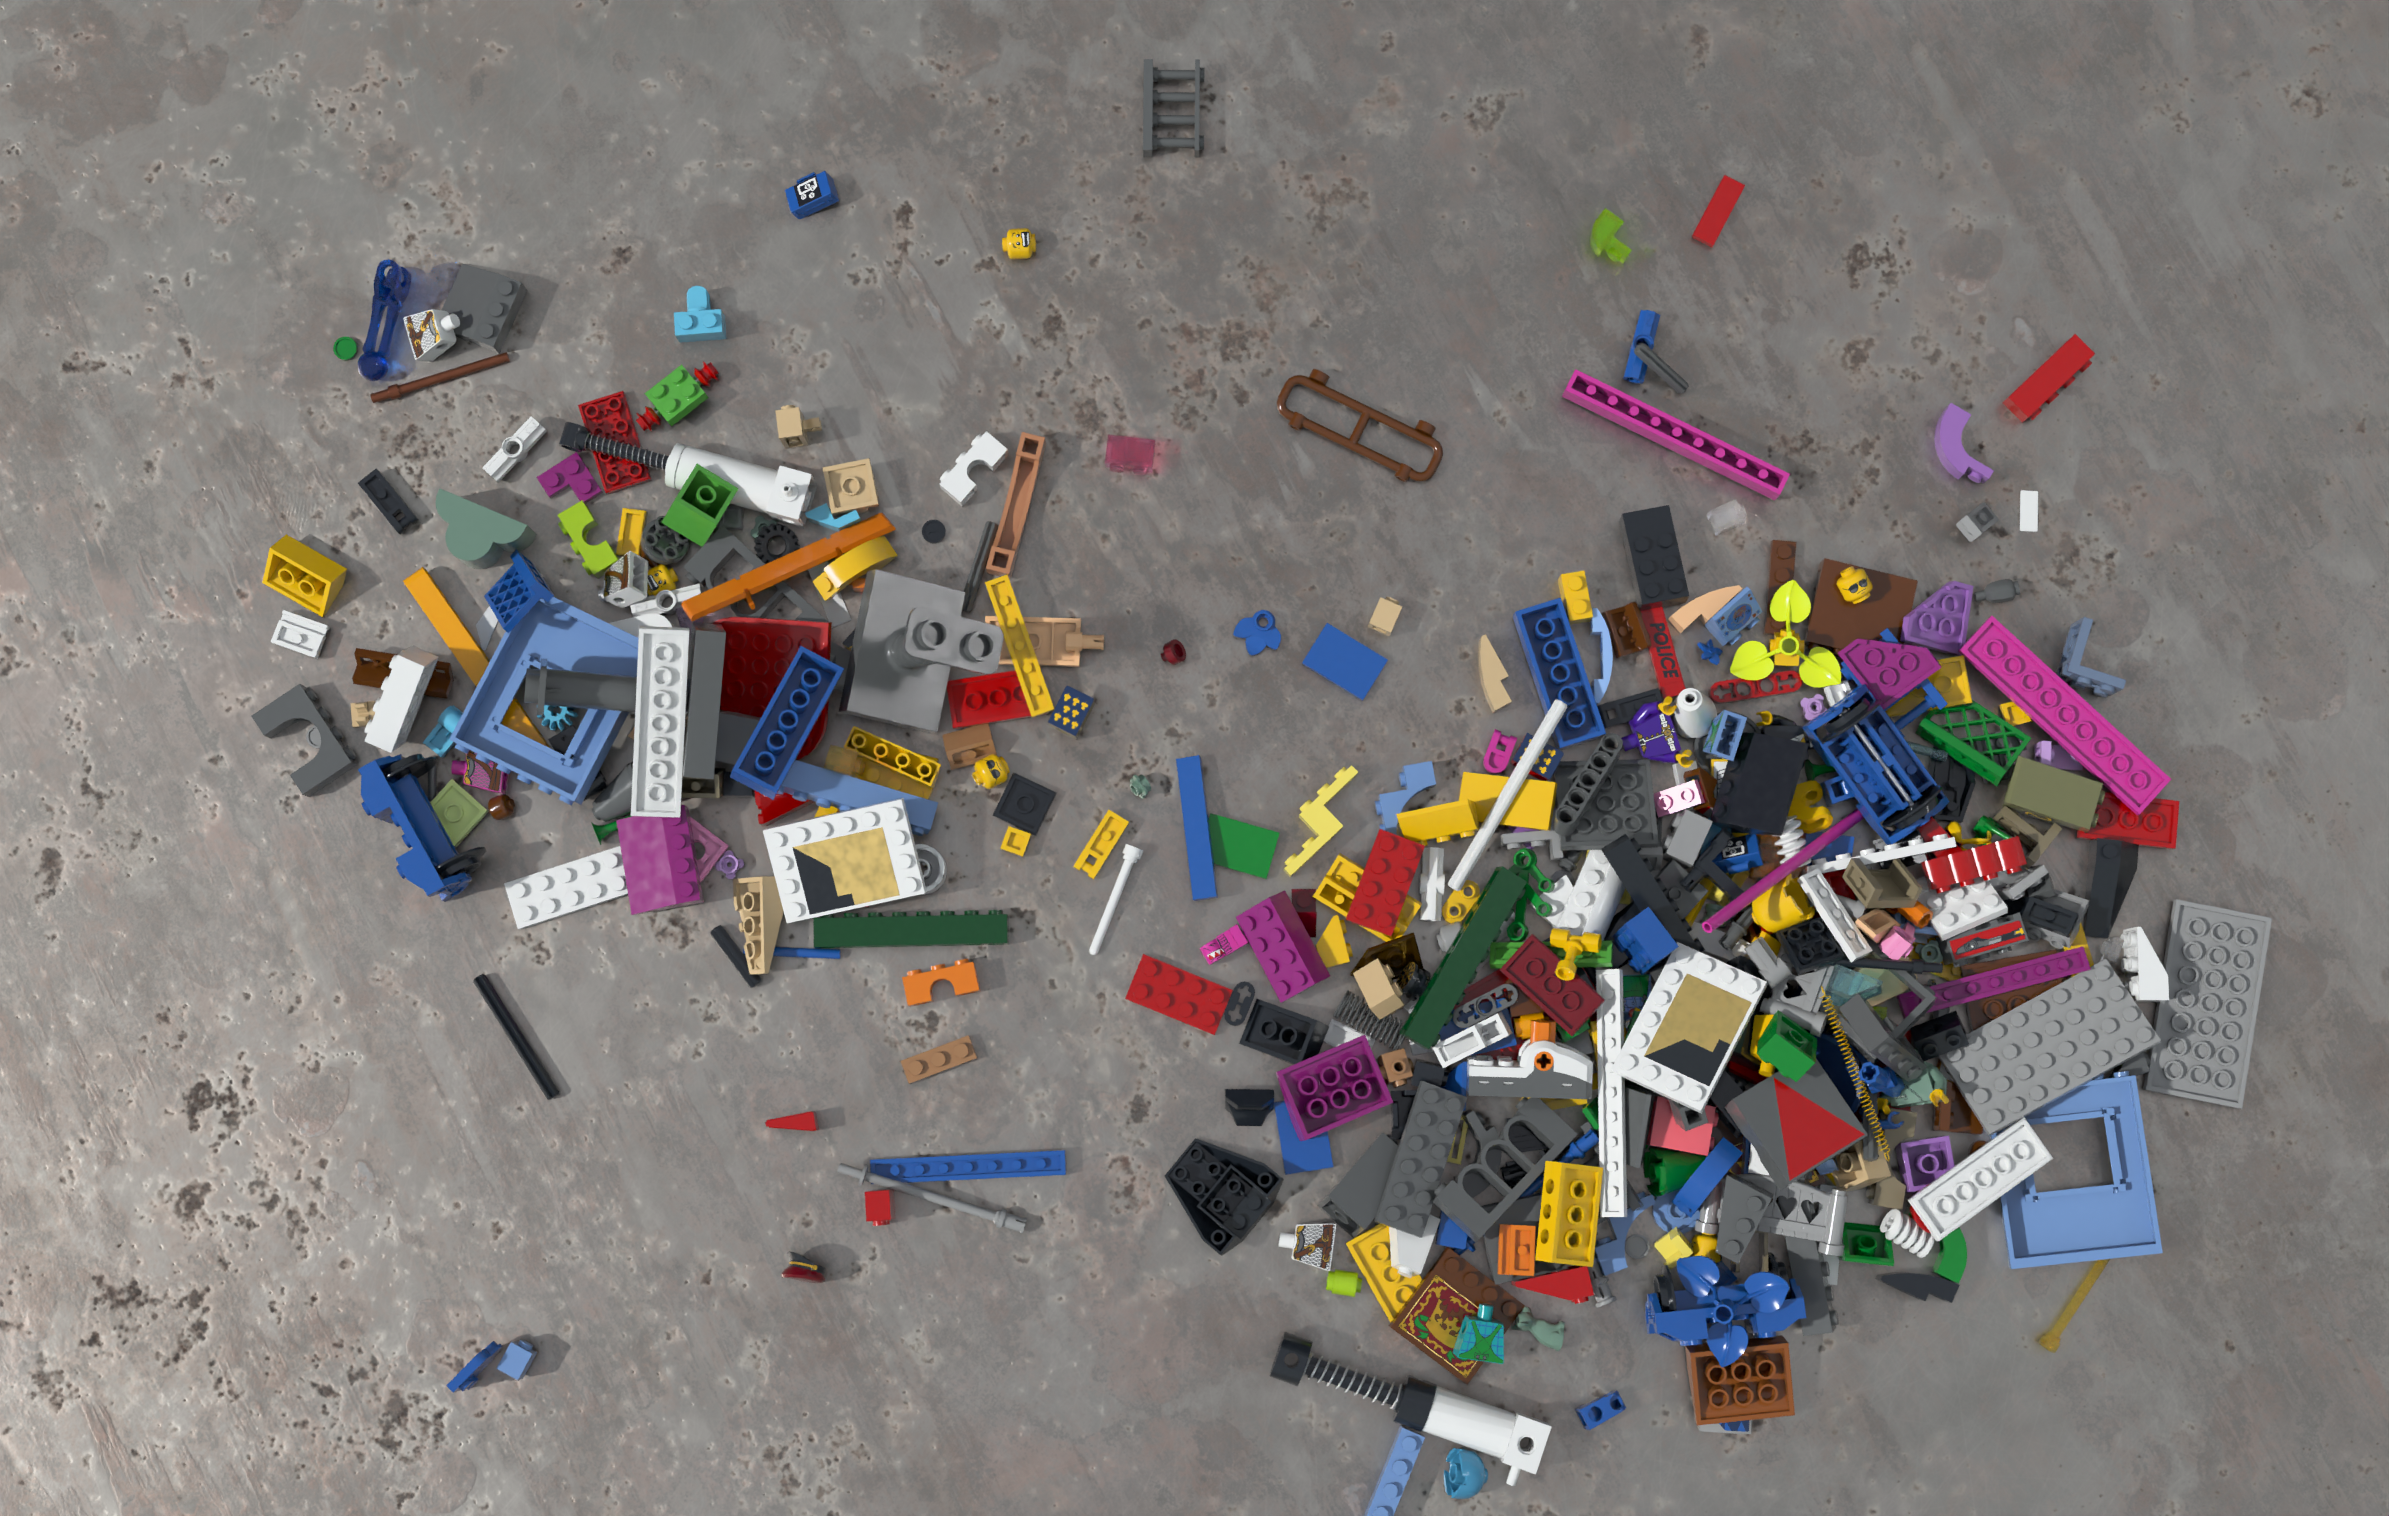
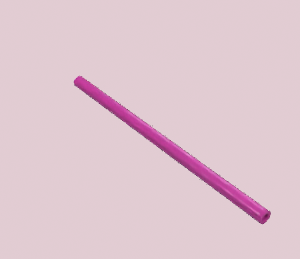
[1702,808,1864,933]

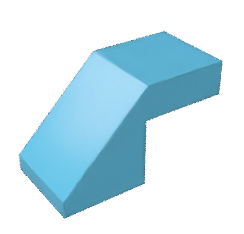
[805,503,862,532]

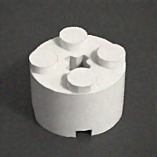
[915,844,947,895]

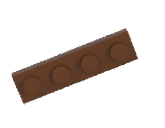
[1763,540,1797,636]

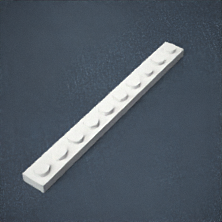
[1596,969,1627,1217]

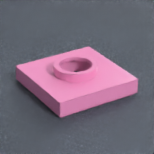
[690,817,729,883]

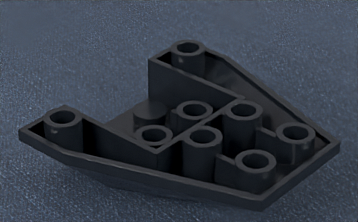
[1165,1138,1284,1256]

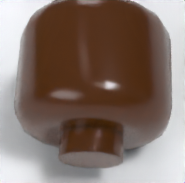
[488,794,515,820]

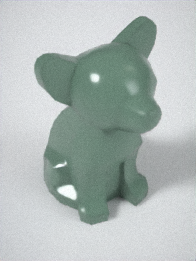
[1511,1307,1565,1351]

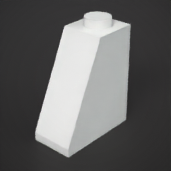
[1389,1215,1441,1278]

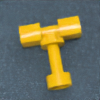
[1550,928,1602,981]

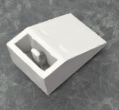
[2120,927,2169,1002]

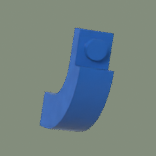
[1672,1137,1743,1218]

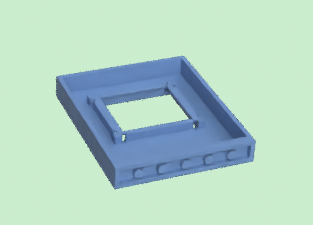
[449,597,638,806]
[1990,1071,2163,1269]

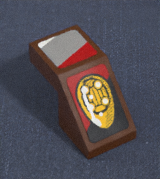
[1683,768,1718,819]

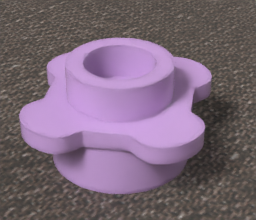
[1800,694,1827,721]
[715,850,744,879]

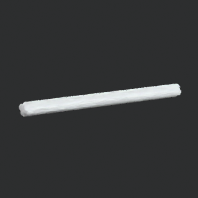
[1448,699,1567,891]

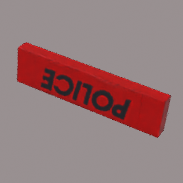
[1641,607,1685,700]

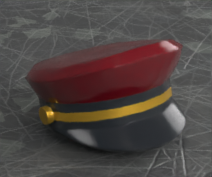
[781,1251,826,1283]

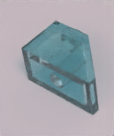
[1825,964,1883,1006]

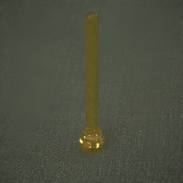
[2038,1259,2110,1353]

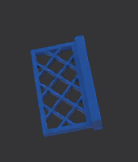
[484,549,554,633]

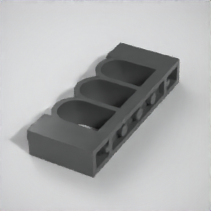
[684,525,828,622]
[1433,1097,1577,1243]

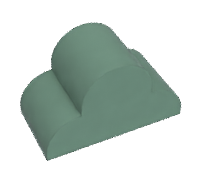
[436,489,537,569]

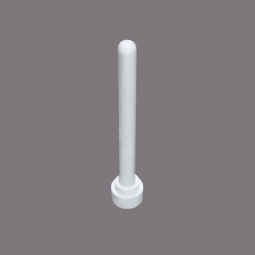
[1089,844,1143,955]

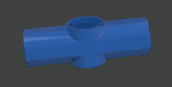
[1623,310,1660,384]
[1858,1062,1905,1098]

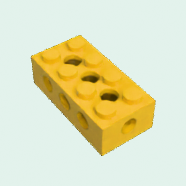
[1535,1161,1603,1267]

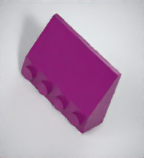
[616,805,704,915]
[1276,1035,1393,1141]

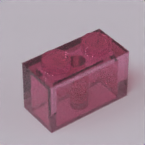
[1105,435,1156,475]

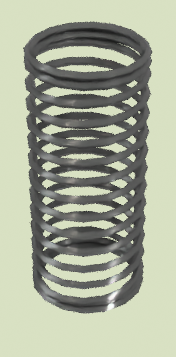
[1333,990,1405,1050]

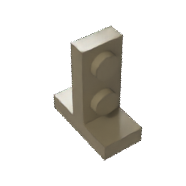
[1993,806,2063,870]

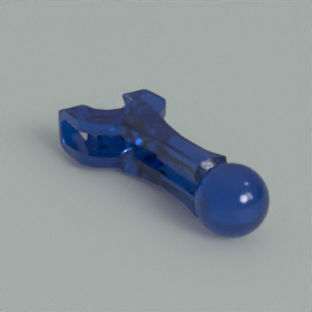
[357,260,411,381]

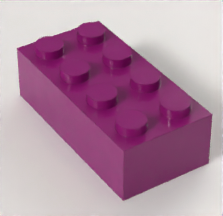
[1236,891,1330,1003]

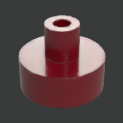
[1161,639,1186,665]

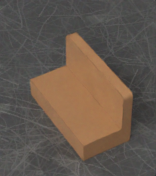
[942,724,997,770]

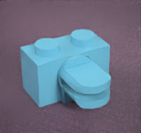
[674,286,727,343]

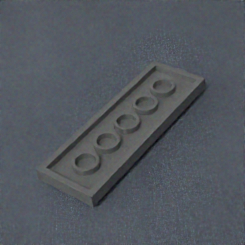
[1374,1081,1467,1238]

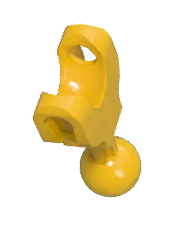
[1732,781,1833,837]

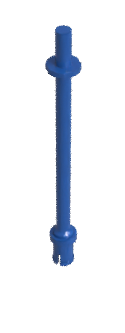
[1452,1128,1599,1256]

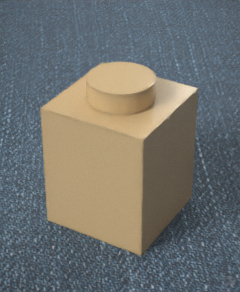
[1368,597,1402,636]

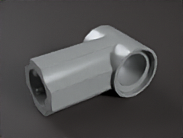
[1744,937,1792,989]

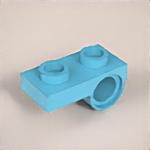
[423,705,463,758]

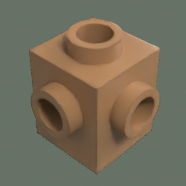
[1377,1048,1414,1088]

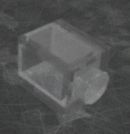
[1707,499,1747,536]

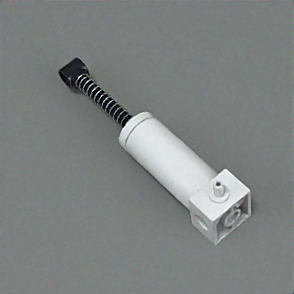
[559,422,818,529]

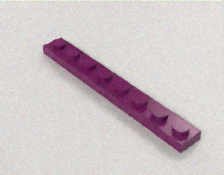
[1897,946,2091,1019]

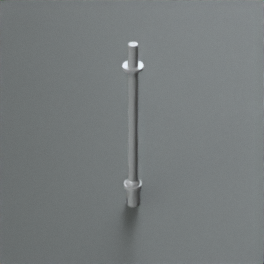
[837,1163,1027,1233]

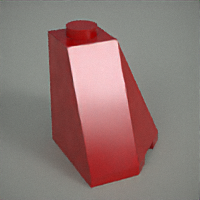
[755,791,815,826]

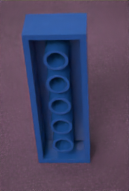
[1512,597,1606,751]
[730,646,844,800]

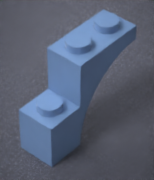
[1375,761,1436,835]
[1595,1191,1656,1276]

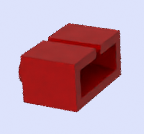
[865,1189,896,1226]

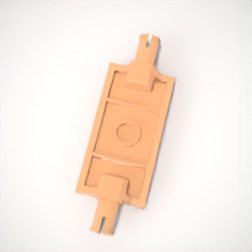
[985,616,1104,667]

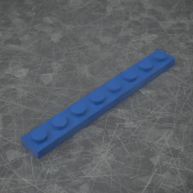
[870,1150,1066,1184]

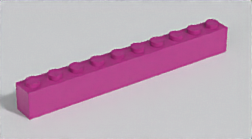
[1562,369,1790,501]

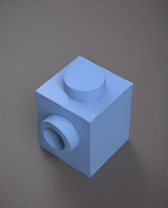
[496,1339,537,1380]

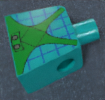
[1453,1303,1504,1364]

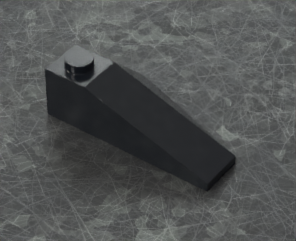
[2083,838,2139,939]

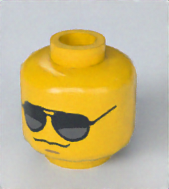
[1836,566,1873,604]
[972,754,1010,789]

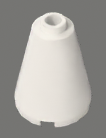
[1670,688,1717,738]

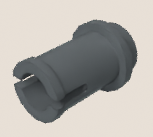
[1559,850,1586,873]

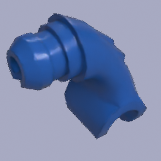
[1859,1107,1904,1130]

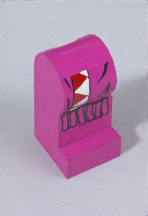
[1200,924,1248,965]

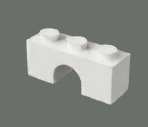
[939,431,1009,507]

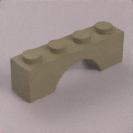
[1866,1108,1917,1210]

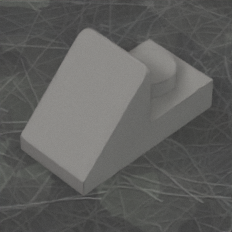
[1956,502,1999,542]

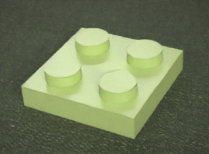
[430,779,489,847]

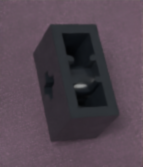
[1910,1011,1969,1062]

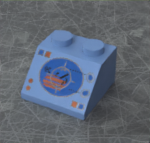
[1704,586,1762,646]

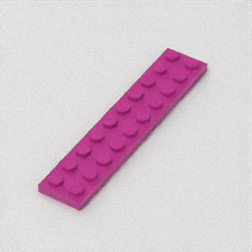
[1958,616,2171,815]

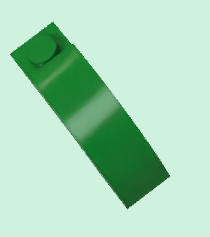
[1904,1206,1967,1284]

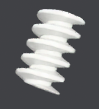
[1772,815,1811,867]
[1880,1209,1935,1258]

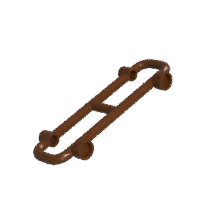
[1277,369,1443,482]

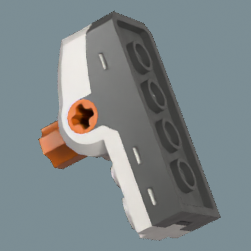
[1467,1019,1593,1099]

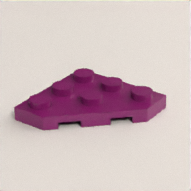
[1838,638,1942,710]

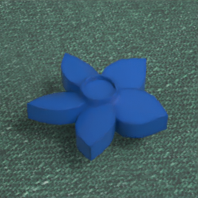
[1697,639,1723,665]

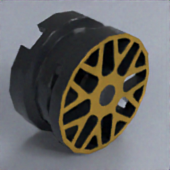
[1397,962,1431,1001]

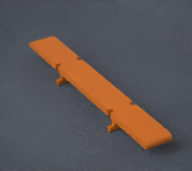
[681,513,896,621]

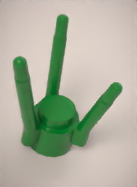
[1972,815,2011,845]

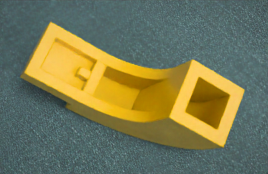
[812,536,898,601]

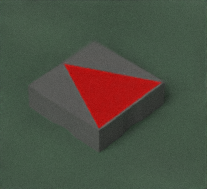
[1725,1059,1868,1191]

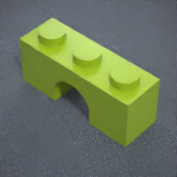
[558,500,619,579]

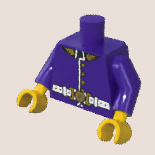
[1621,696,1694,768]

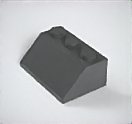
[1625,1084,1654,1168]

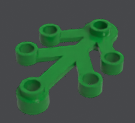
[1507,848,1555,942]

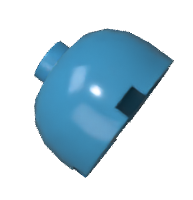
[1444,1448,1488,1499]

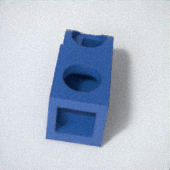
[1575,1390,1626,1430]

